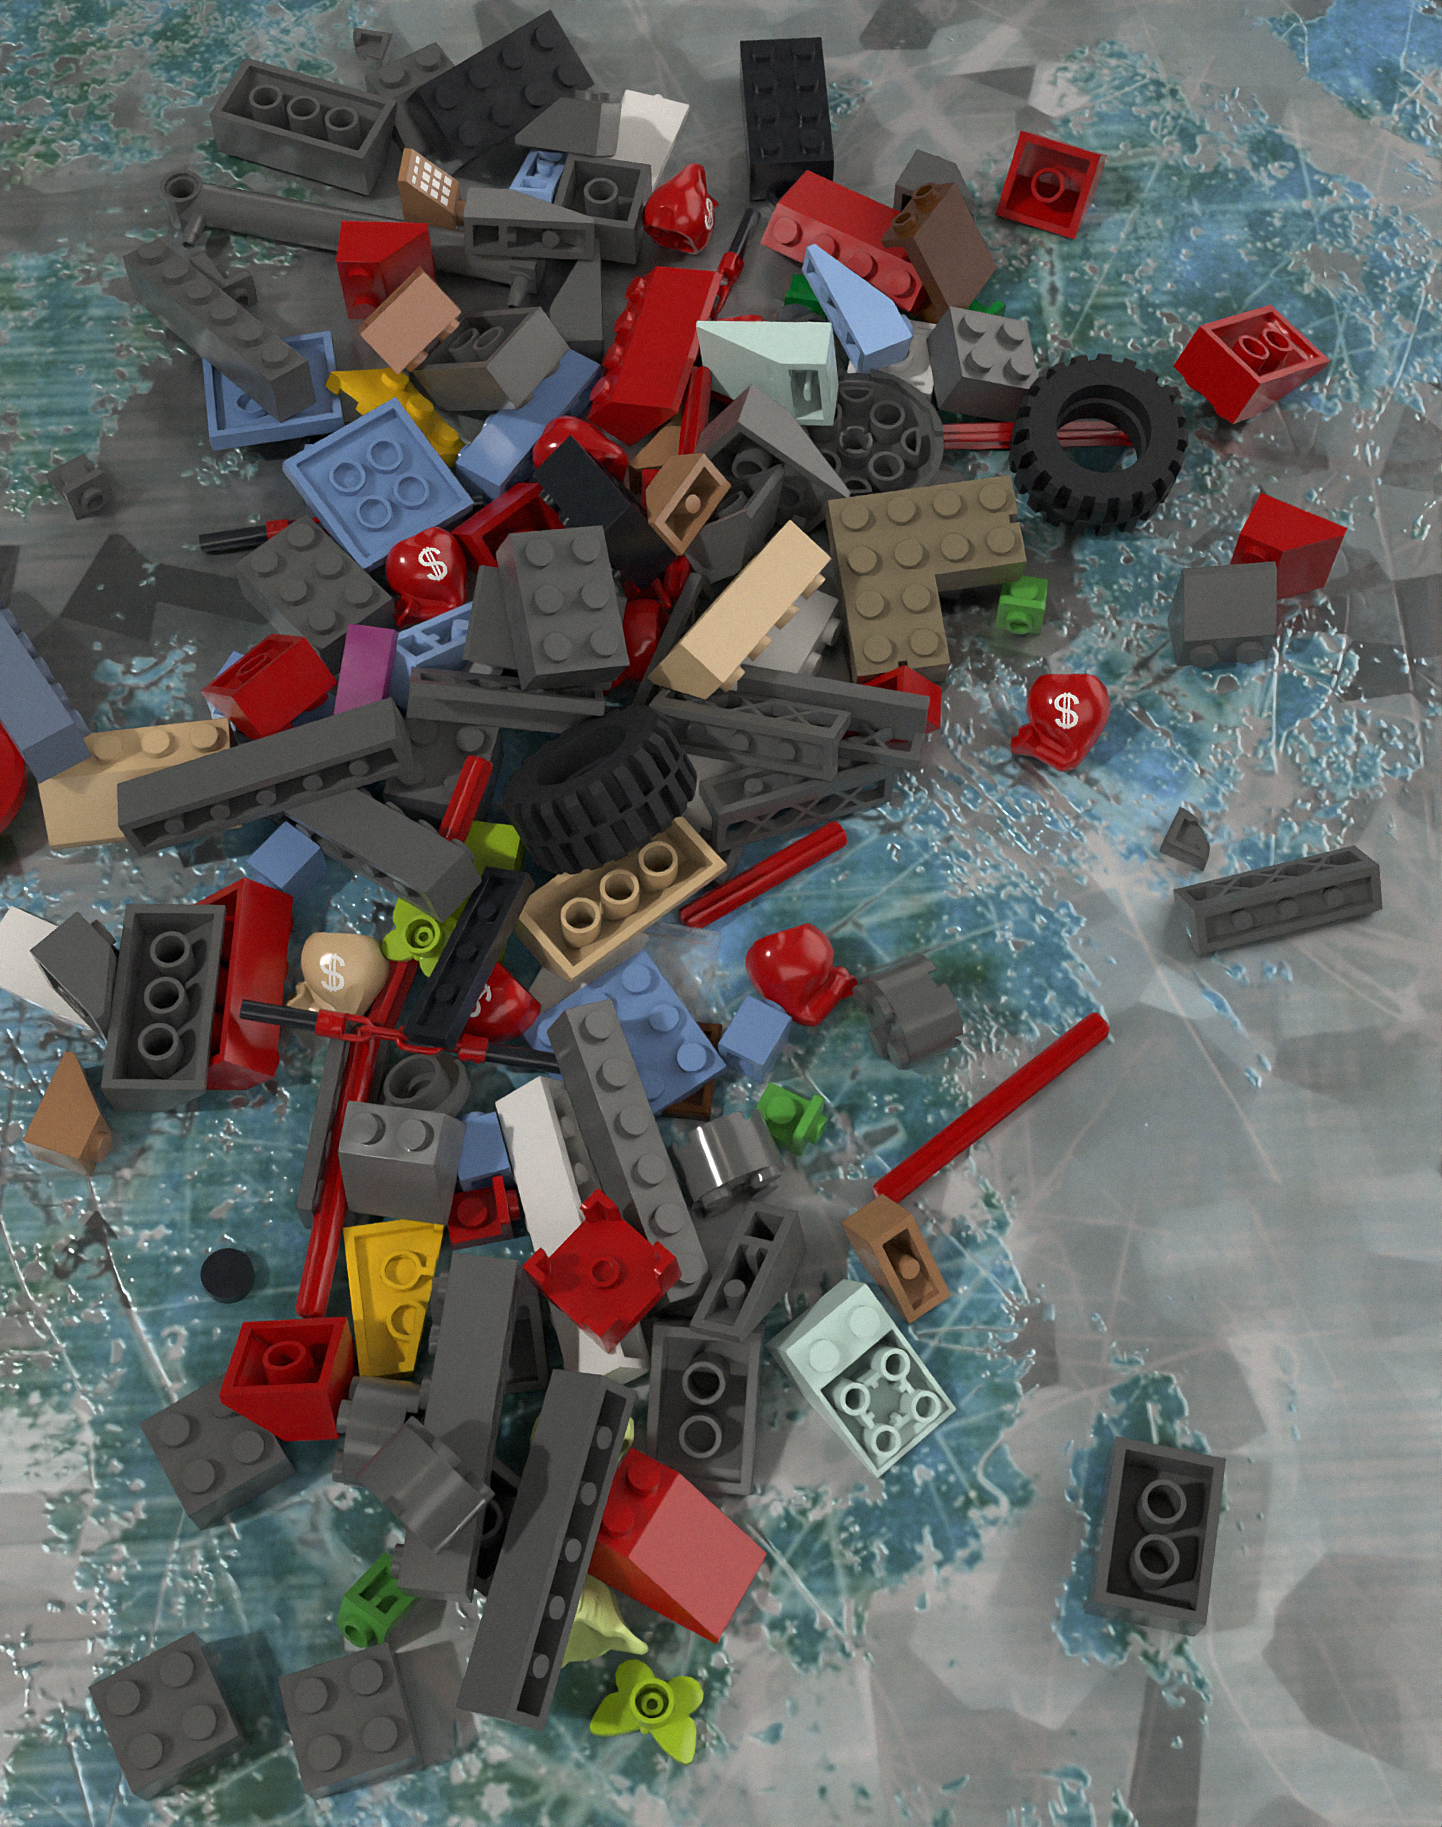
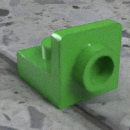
[995,575,1049,635]
[749,1082,829,1157]
[336,1552,422,1649]

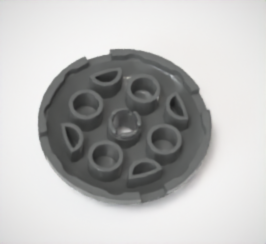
[800,368,944,497]

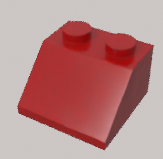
[995,131,1107,239]
[336,221,438,320]
[450,483,566,576]
[1230,493,1348,600]
[200,633,338,740]
[219,1317,359,1442]

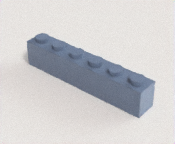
[0,597,92,784]

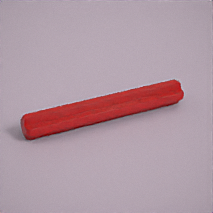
[678,821,848,933]

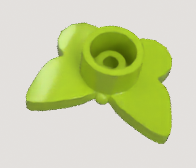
[381,897,459,977]
[590,1659,704,1766]

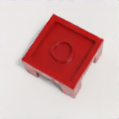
[522,1188,682,1354]

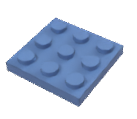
[202,330,345,451]
[282,397,474,573]
[522,949,727,1119]

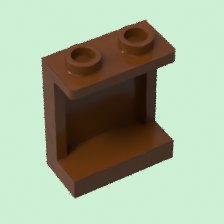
[881,182,997,324]

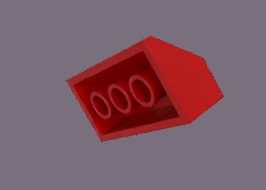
[760,170,928,317]
[587,266,722,447]
[193,877,293,1090]

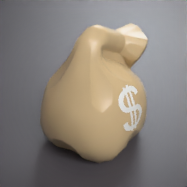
[284,932,390,1028]

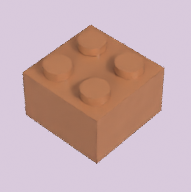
[358,266,461,374]

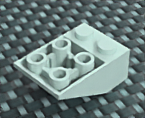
[696,321,839,426]
[765,1279,956,1478]

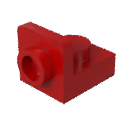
[448,1175,521,1251]

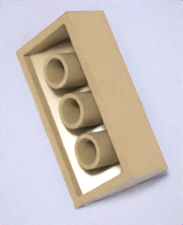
[647,520,832,700]
[37,718,243,850]
[514,816,727,983]

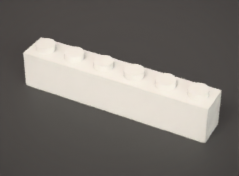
[682,590,843,834]
[495,1076,651,1385]

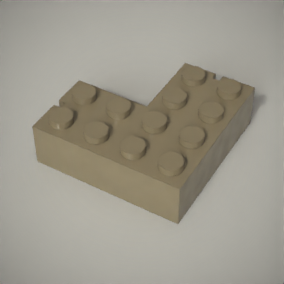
[825,475,1027,684]

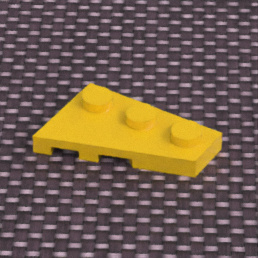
[325,367,466,467]
[343,1219,445,1379]

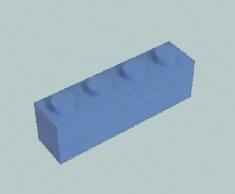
[455,349,601,504]

